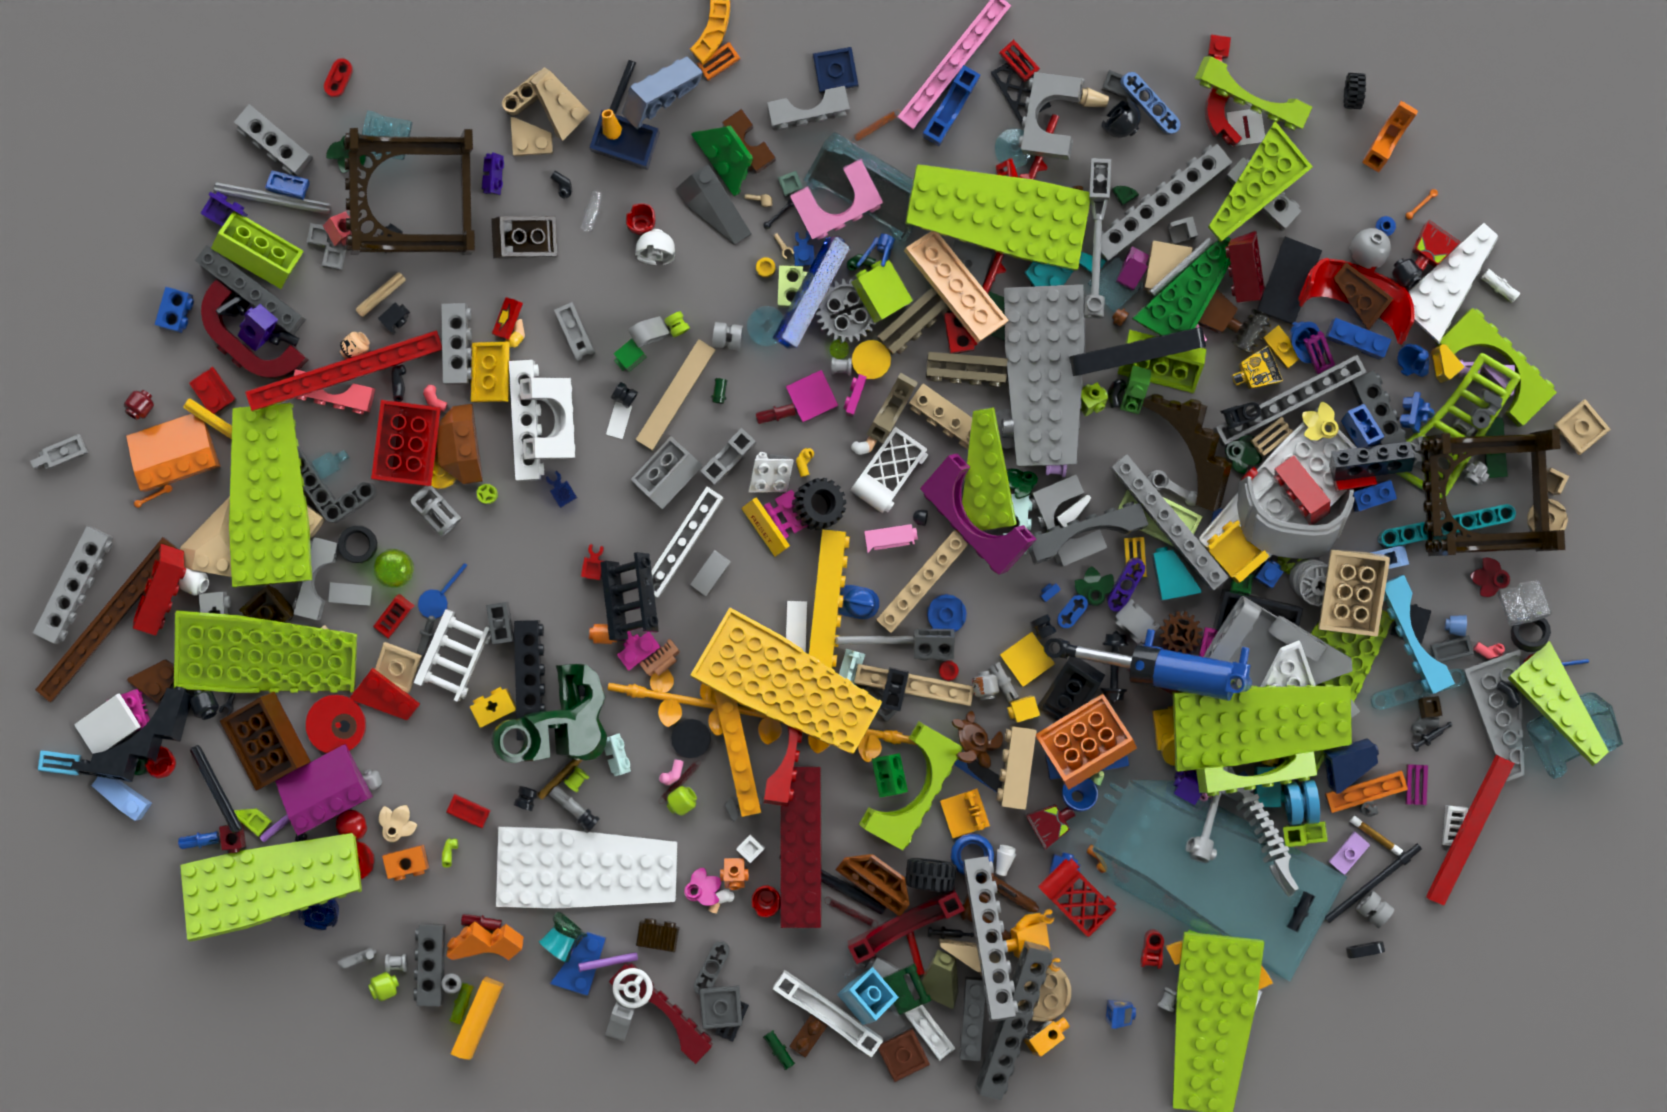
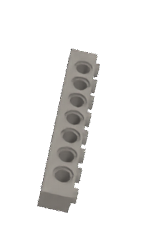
[1092,144,1232,263]
[1213,355,1366,446]
[1110,454,1229,590]
[963,856,1018,1022]

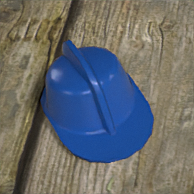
[1289,322,1324,363]
[838,585,879,619]

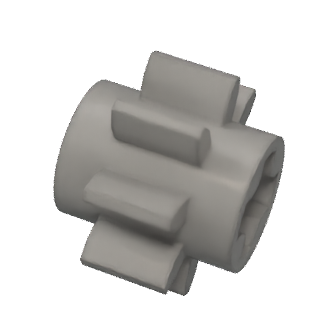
[1463,461,1489,486]

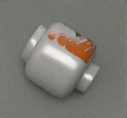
[972,671,999,700]

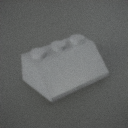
[631,436,703,509]

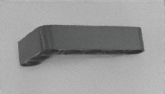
[297,446,377,523]

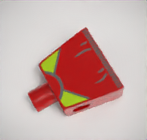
[1412,220,1460,271]

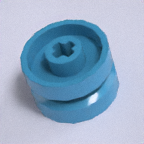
[1284,779,1320,826]

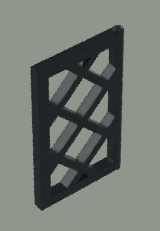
[991,55,1051,123]

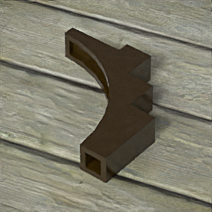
[1142,394,1232,512]

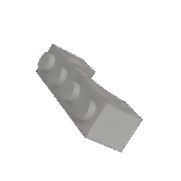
[767,86,850,131]
[292,537,339,620]

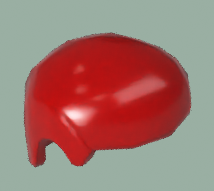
[626,203,656,235]
[145,746,176,779]
[336,810,368,841]
[752,885,781,918]

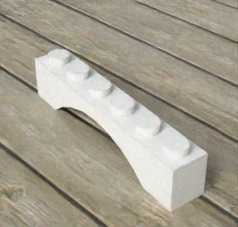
[773,970,883,1057]

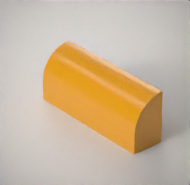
[451,976,504,1060]

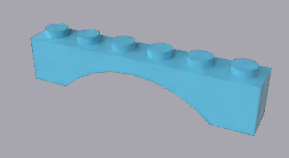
[1383,575,1455,694]

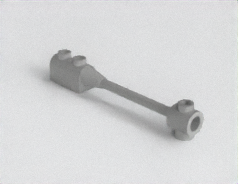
[1084,158,1111,319]
[1186,766,1230,863]

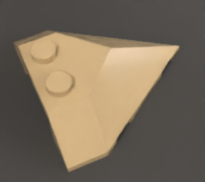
[180,497,231,577]

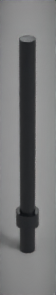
[1324,843,1422,923]

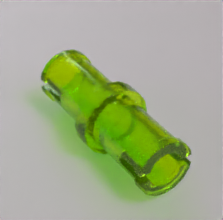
[449,982,474,1024]

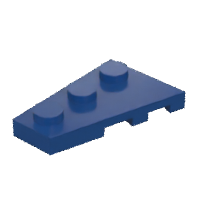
[550,932,606,995]

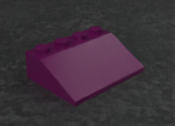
[275,744,373,836]

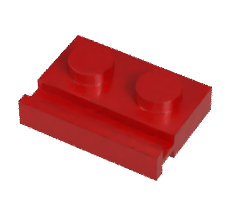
[189,366,237,414]

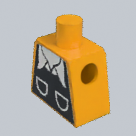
[1023,1017,1070,1057]

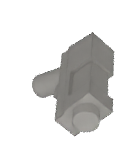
[338,948,377,969]

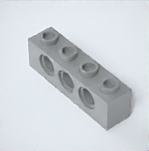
[234,104,313,176]
[1225,157,1301,231]
[441,303,472,385]

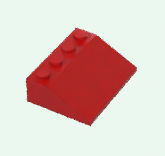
[371,400,441,486]

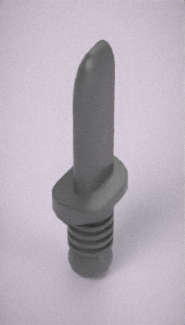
[417,616,435,660]

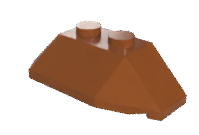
[437,404,483,484]
[835,854,910,917]

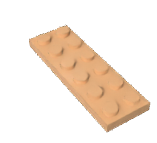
[904,231,1009,343]

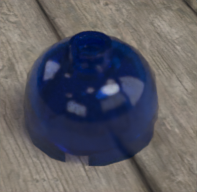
[298,898,339,930]

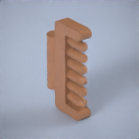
[640,639,680,676]

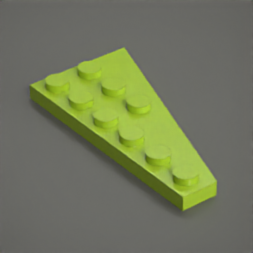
[1208,121,1313,242]
[959,407,1017,534]
[1508,641,1609,766]

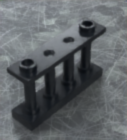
[600,552,659,641]

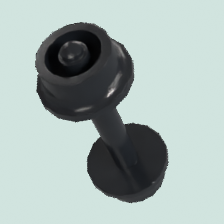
[1100,631,1129,704]

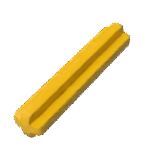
[184,398,232,439]

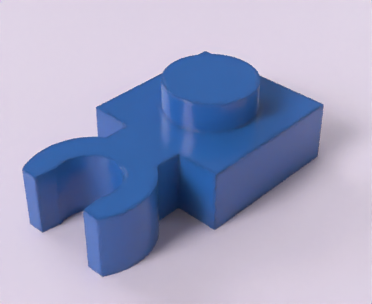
[793,231,815,266]

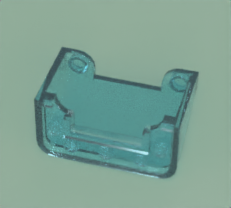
[1526,692,1623,779]

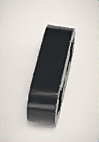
[1346,941,1385,959]

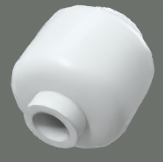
[179,568,209,595]

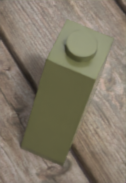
[917,950,959,1009]

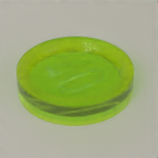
[829,339,849,359]

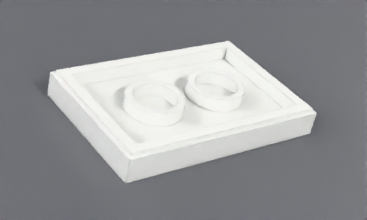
[74,693,141,754]

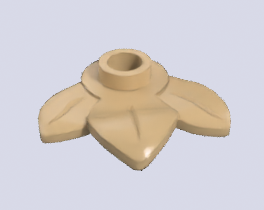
[379,805,417,842]

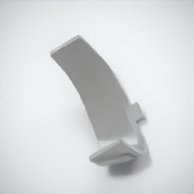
[1237,476,1355,559]

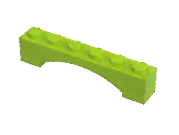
[1194,56,1312,131]
[1196,751,1317,796]

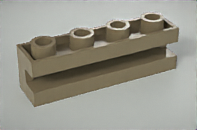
[878,287,950,355]
[926,352,1008,387]

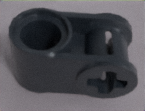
[1220,402,1261,430]

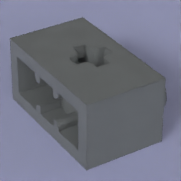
[486,602,514,645]

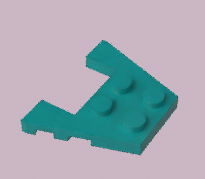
[1024,252,1106,287]

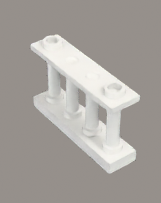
[414,609,491,702]

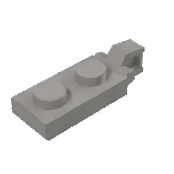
[30,434,88,469]

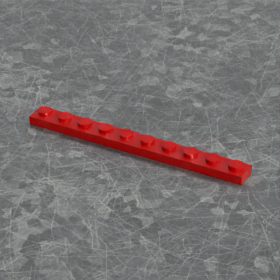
[245,330,442,412]

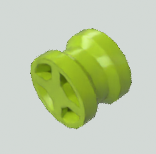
[476,484,498,504]

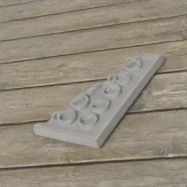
[1463,649,1524,782]

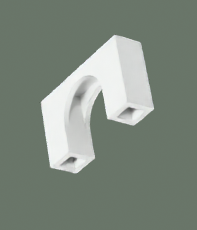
[520,378,575,459]

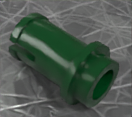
[711,378,728,404]

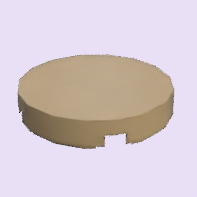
[1527,499,1568,532]

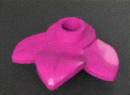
[684,867,722,906]

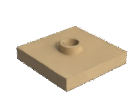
[1554,399,1611,455]
[375,642,422,693]

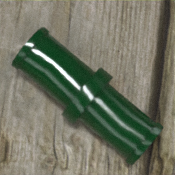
[763,1030,795,1070]

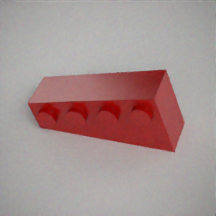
[133,544,186,636]

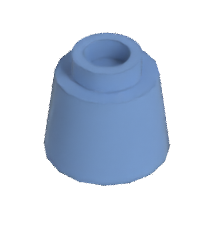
[1445,615,1467,637]

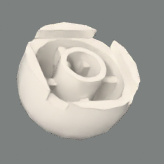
[635,229,675,265]

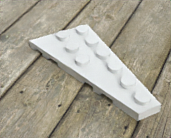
[1409,223,1498,344]

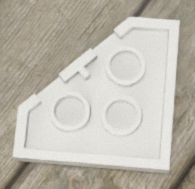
[1260,640,1316,687]

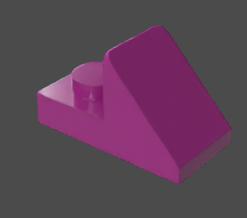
[1116,246,1149,290]

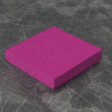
[786,370,838,423]

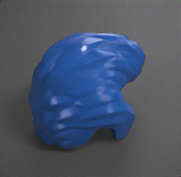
[1397,344,1430,377]

